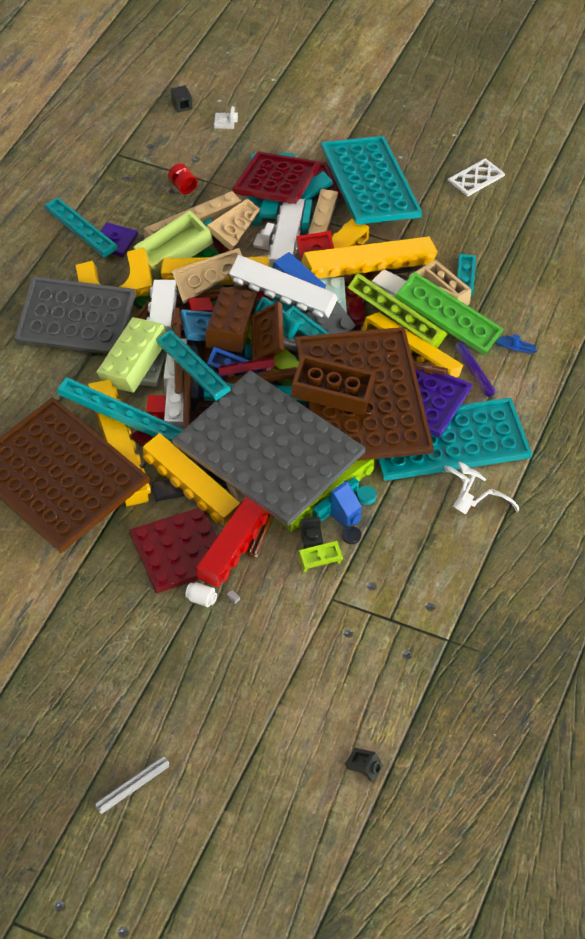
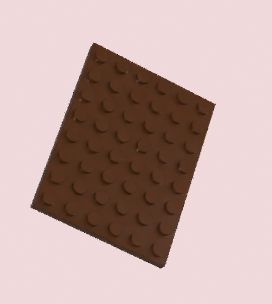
[295,327,434,461]
[0,397,150,553]

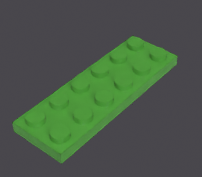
[395,272,504,356]

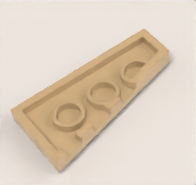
[207,199,260,251]
[172,248,242,304]

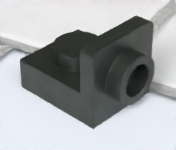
[300,517,323,549]
[345,748,383,782]

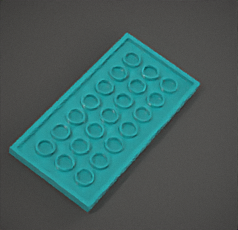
[321,136,422,225]
[377,397,532,481]

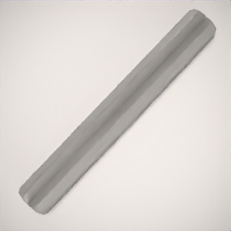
[95,756,169,814]

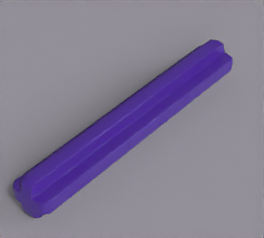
[455,342,495,397]

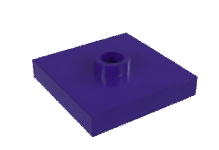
[100,222,138,257]

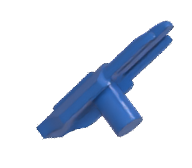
[496,334,537,354]

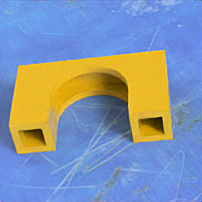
[76,247,154,297]

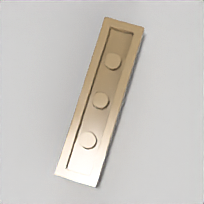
[308,189,338,234]

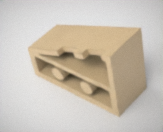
[409,260,471,305]

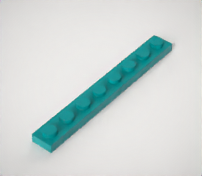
[57,377,183,447]

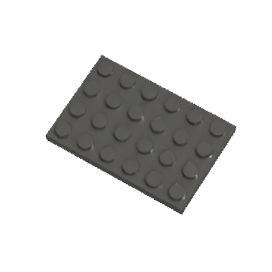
[14,276,136,354]

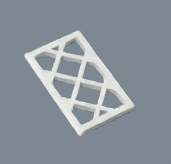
[448,158,505,197]

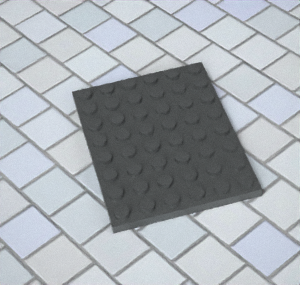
[172,370,365,526]

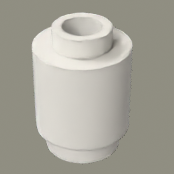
[185,582,217,607]

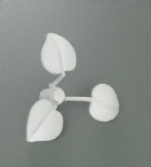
[444,462,519,514]

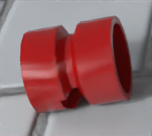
[168,163,198,195]

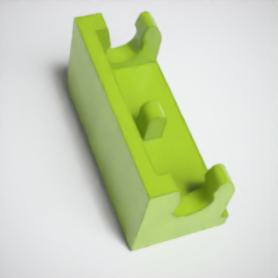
[297,541,343,572]

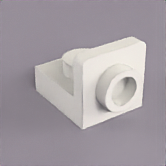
[214,106,238,129]
[253,223,274,250]

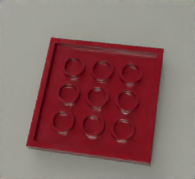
[233,151,320,204]
[129,508,217,593]

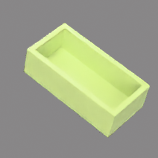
[133,210,213,280]
[97,317,166,393]

